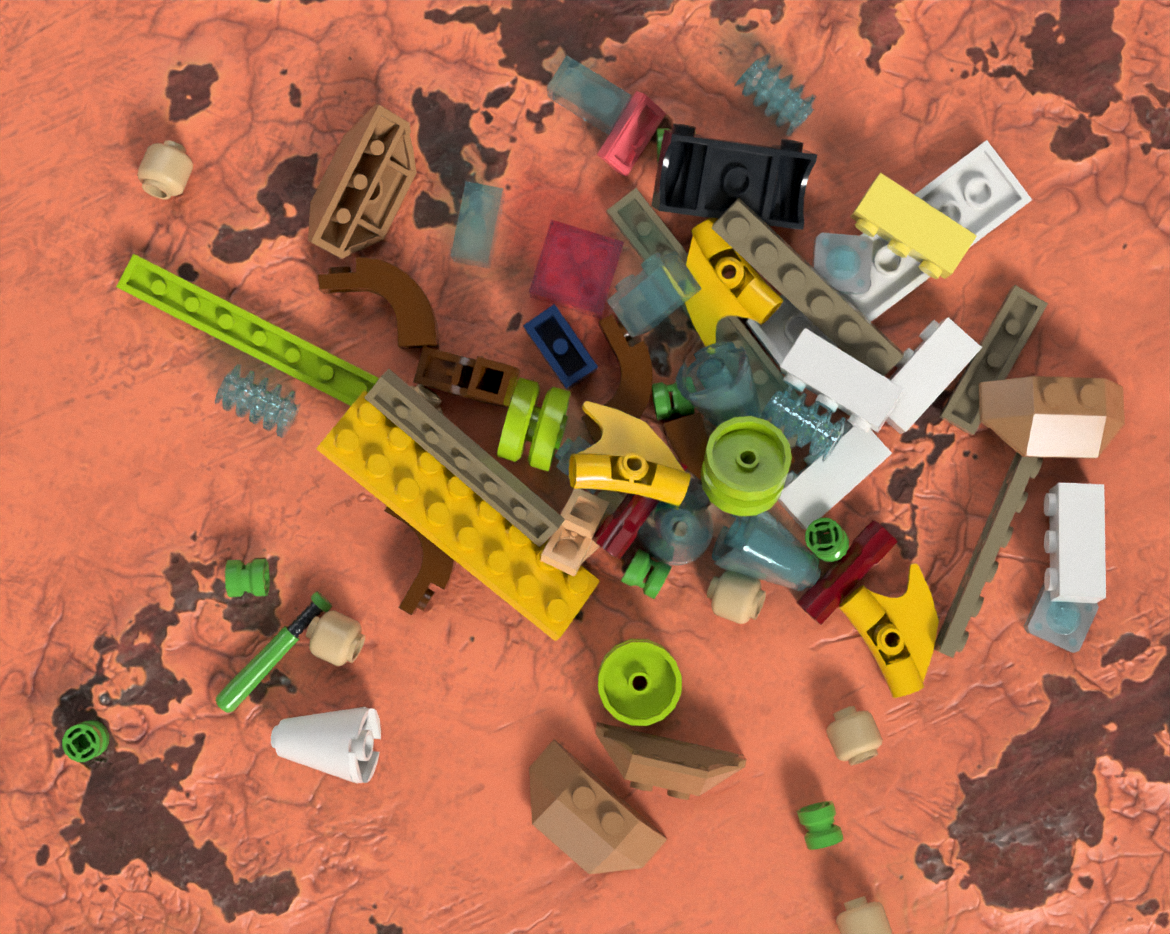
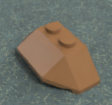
[308,104,417,259]
[978,376,1125,459]
[595,722,746,800]
[529,739,667,874]

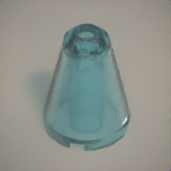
[676,341,764,428]
[638,492,713,566]
[712,510,821,591]

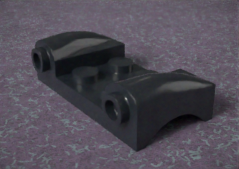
[651,123,817,230]

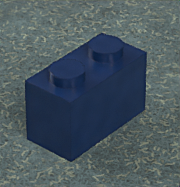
[523,304,598,391]

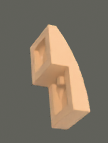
[540,489,610,577]

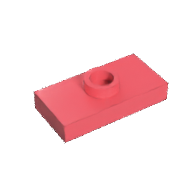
[597,91,666,177]

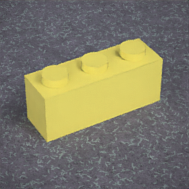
[850,173,977,279]

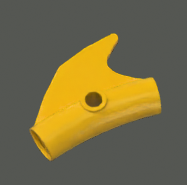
[682,218,783,352]
[569,401,691,507]
[839,563,939,698]

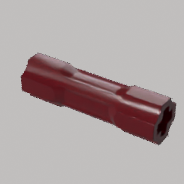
[592,457,687,559]
[796,520,898,625]

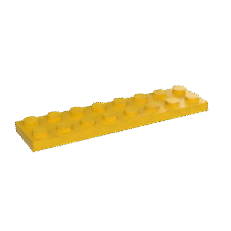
[316,390,600,641]

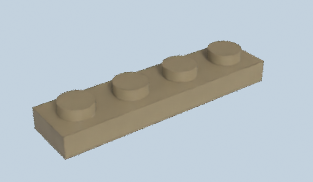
[939,285,1048,435]

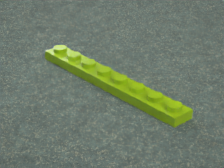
[116,254,379,406]

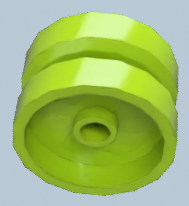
[497,377,571,472]
[700,416,792,516]
[598,639,682,726]

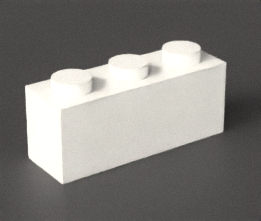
[884,317,982,434]
[780,328,904,433]
[778,420,892,530]
[1044,482,1106,603]

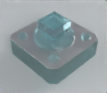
[812,233,873,295]
[1024,583,1099,653]

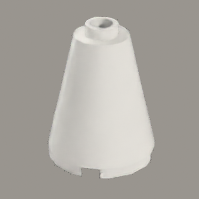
[271,707,381,784]

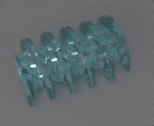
[734,53,816,137]
[215,364,301,438]
[760,384,846,463]

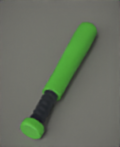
[215,592,332,713]

